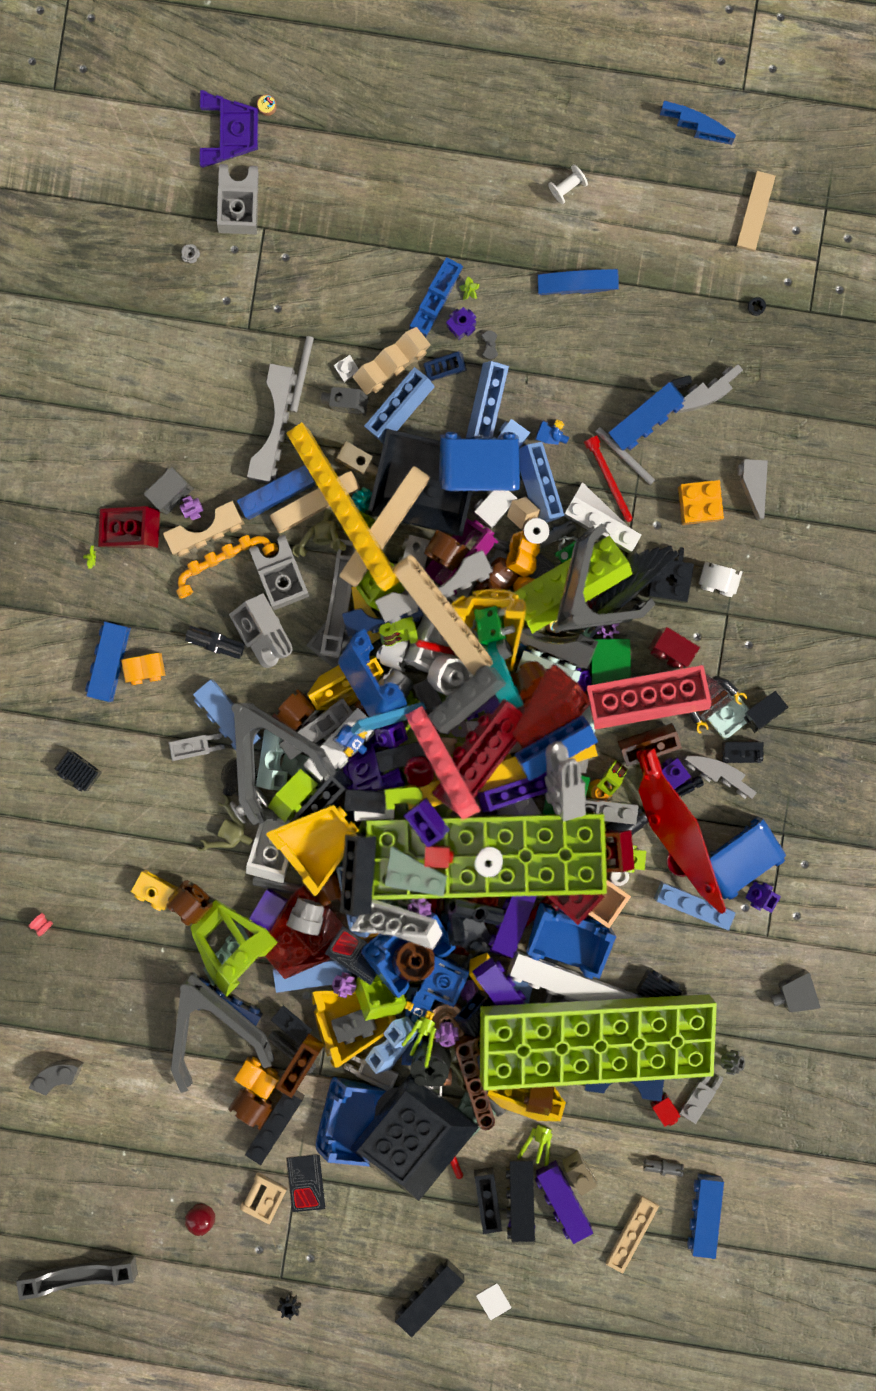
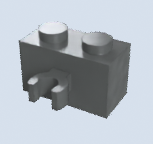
[331,1010,378,1045]

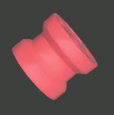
[28,913,53,937]

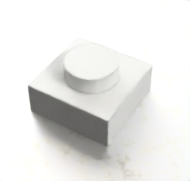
[334,355,359,383]

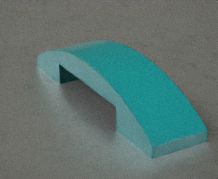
[480,641,524,708]

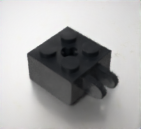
[647,545,694,603]

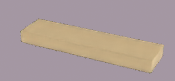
[736,171,776,252]
[605,1195,659,1274]

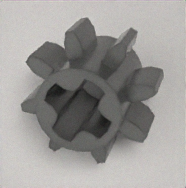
[721,1050,745,1075]

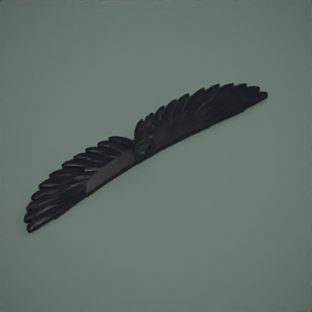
[536,547,678,677]

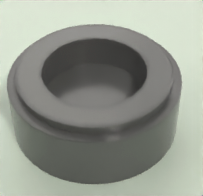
[496,639,513,659]

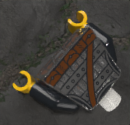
[688,674,747,733]

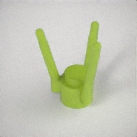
[401,1017,437,1068]
[517,1124,553,1166]

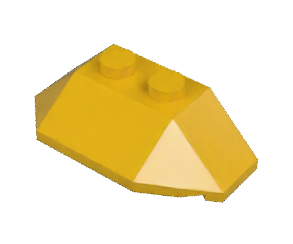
[307,656,384,710]
[487,1086,566,1122]

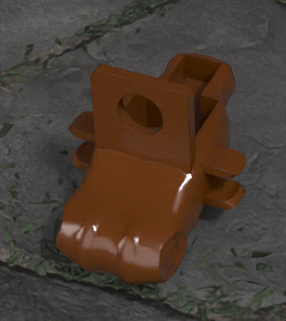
[473,557,519,592]

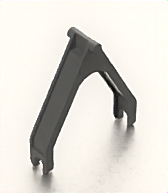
[552,523,655,632]
[232,703,336,825]
[171,972,274,1093]

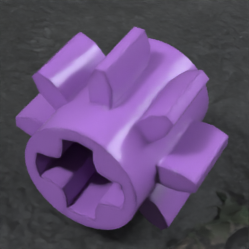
[180,495,203,520]
[596,624,619,639]
[407,898,431,917]
[332,972,356,998]
[460,980,479,1003]
[435,1022,459,1047]

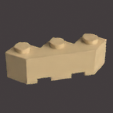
[352,327,430,395]

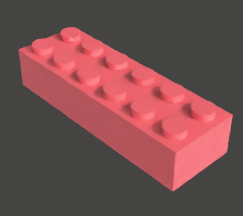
[587,665,711,730]

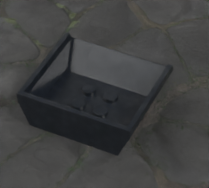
[368,429,473,536]
[351,1074,479,1201]

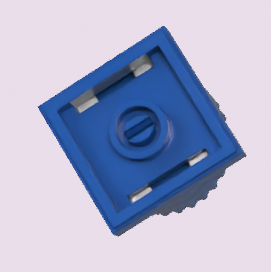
[419,956,469,1008]

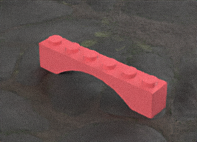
[405,706,480,820]

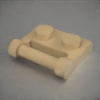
[240,1173,287,1225]

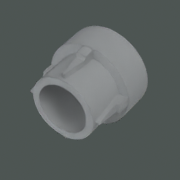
[378,668,414,699]
[287,898,324,935]

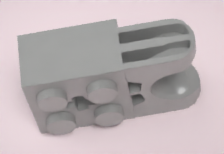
[217,164,259,235]
[249,534,309,610]
[229,593,292,668]
[545,742,586,821]

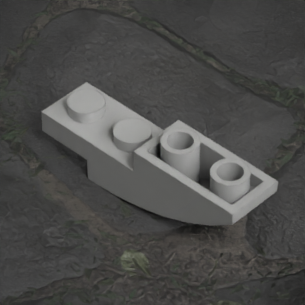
[672,364,743,413]
[279,698,353,760]
[683,755,757,799]
[585,798,639,825]

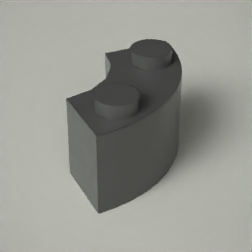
[29,1059,84,1096]

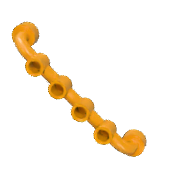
[176,535,279,599]

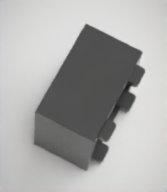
[144,467,194,515]

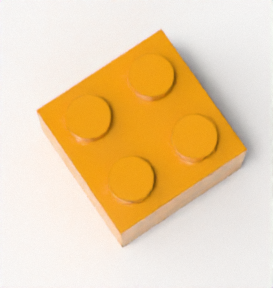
[678,480,724,525]

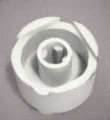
[699,562,742,597]
[376,631,410,672]
[427,654,474,696]

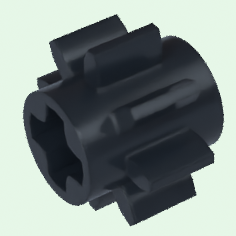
[277,1293,301,1320]

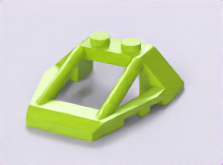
[190,900,278,996]

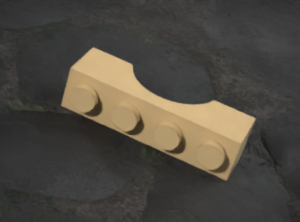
[163,501,245,557]

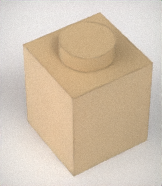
[507,497,541,530]

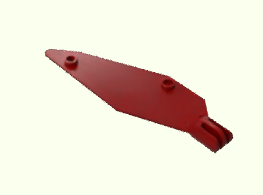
[636,749,726,914]

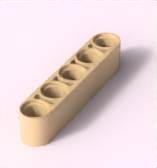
[270,471,361,533]

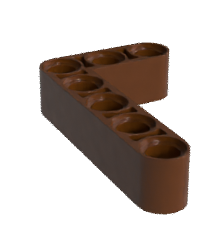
[453,1033,495,1130]

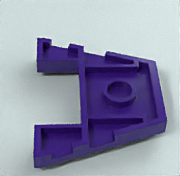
[200,90,259,168]
[343,734,405,791]

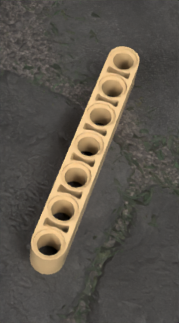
[339,466,430,588]
[393,555,492,675]

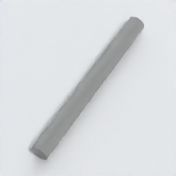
[290,336,314,413]
[595,427,655,485]

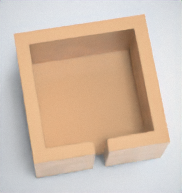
[589,878,631,928]

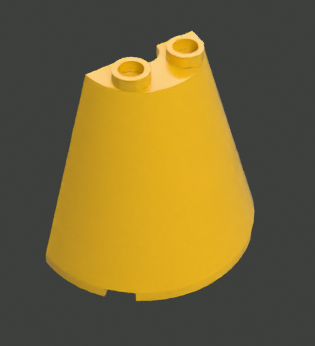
[450,589,526,671]
[266,805,359,896]
[312,991,396,1068]

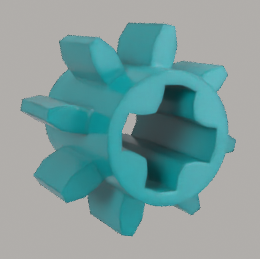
[352,487,372,513]

